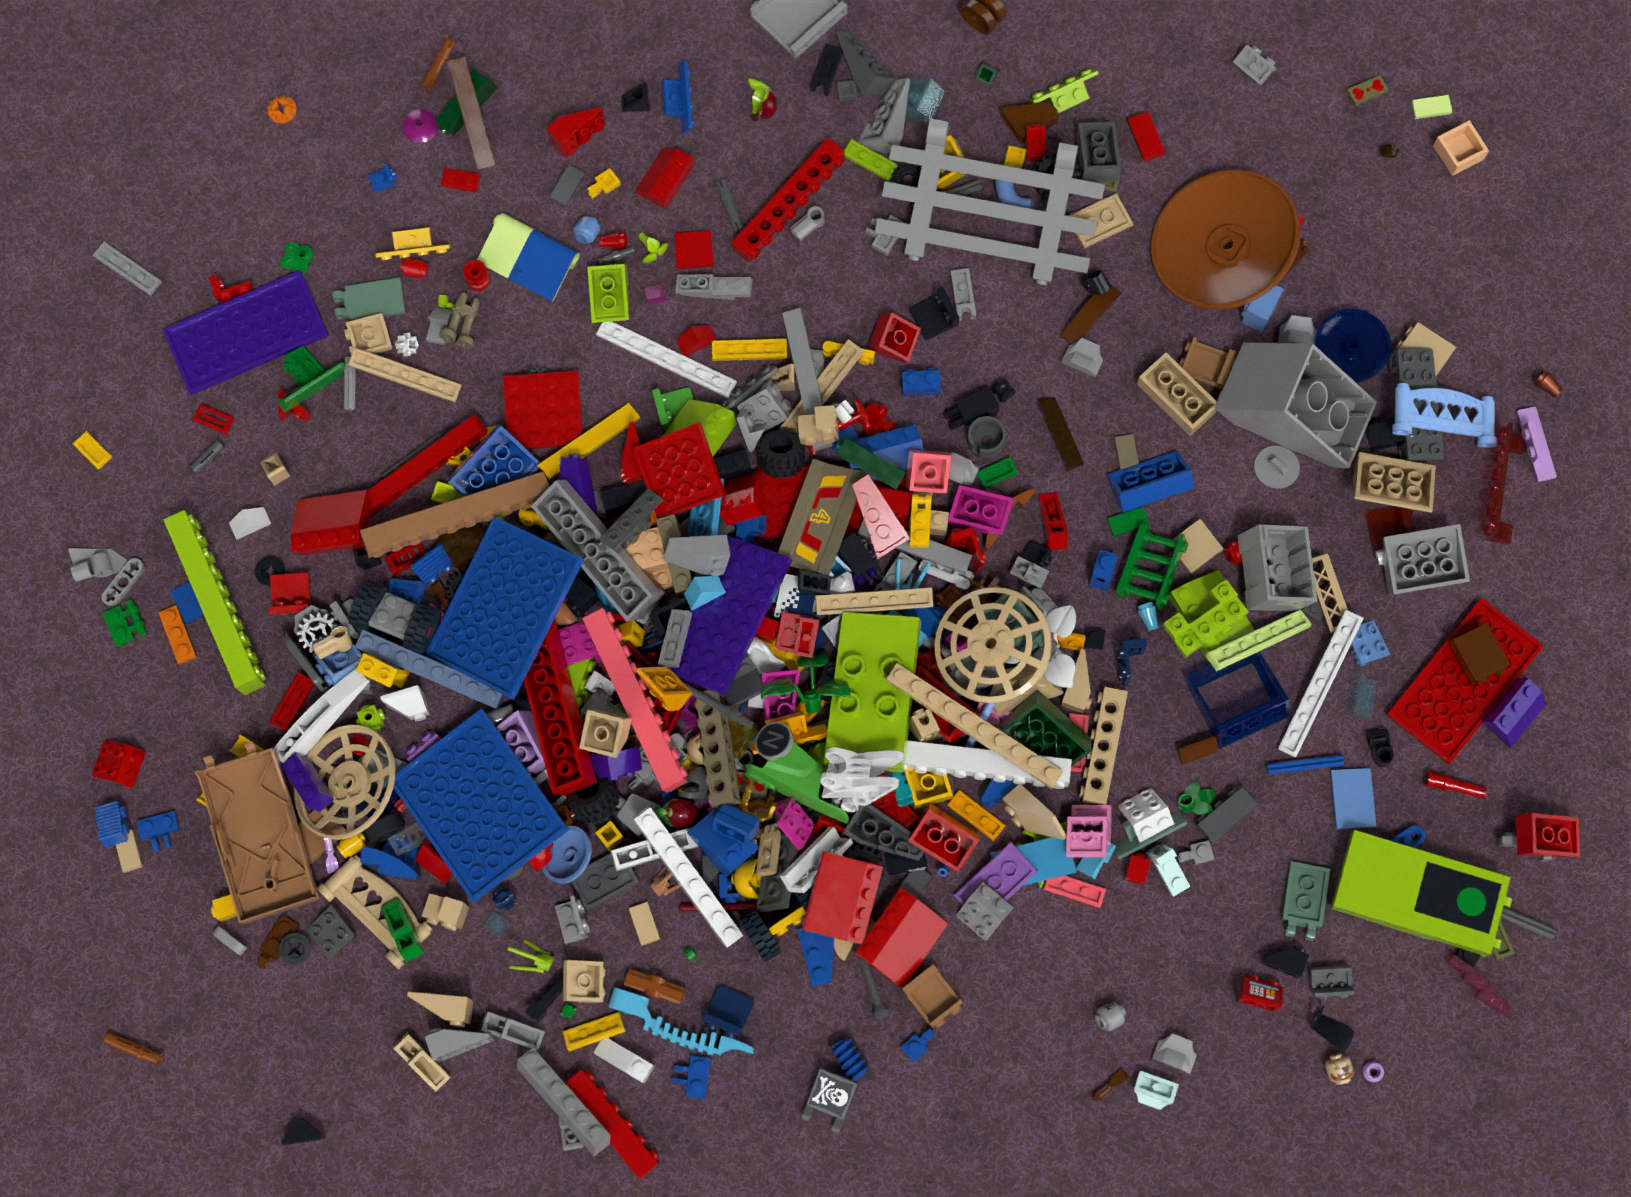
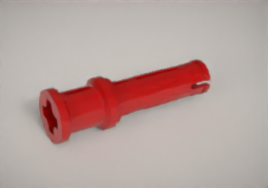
[1425,770,1487,799]

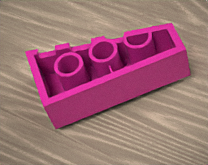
[760,670,800,726]

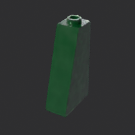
[435,69,498,136]
[835,437,906,489]

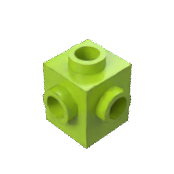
[356,704,386,732]

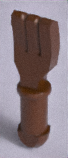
[430,580,450,611]
[1092,1068,1129,1101]

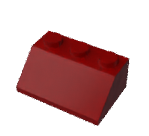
[635,148,694,210]
[908,803,980,872]

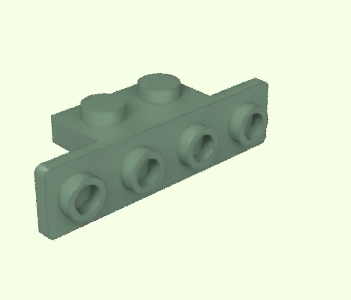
[1113,812,1187,859]

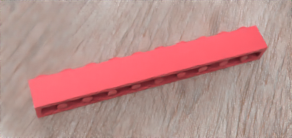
[582,608,688,793]

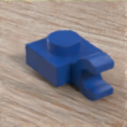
[901,1029,935,1063]

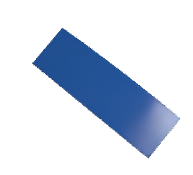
[360,847,421,881]

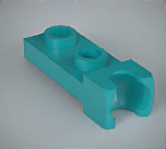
[889,771,913,807]

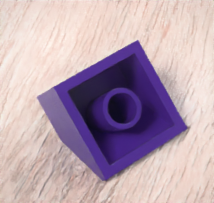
[590,746,642,781]

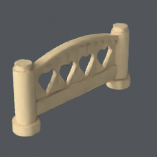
[317,855,433,970]

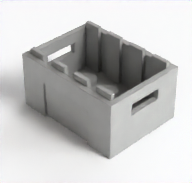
[1238,525,1318,611]

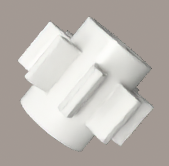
[395,333,419,356]

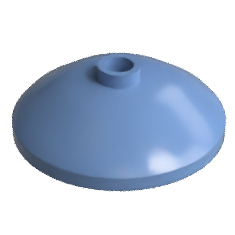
[543,826,592,884]

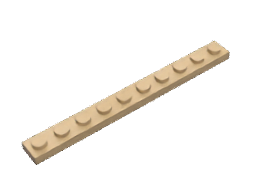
[885,663,1063,789]

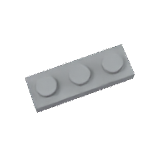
[658,609,692,668]

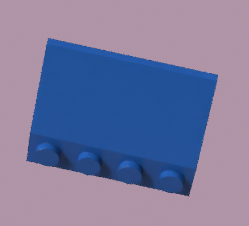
[446,425,540,497]

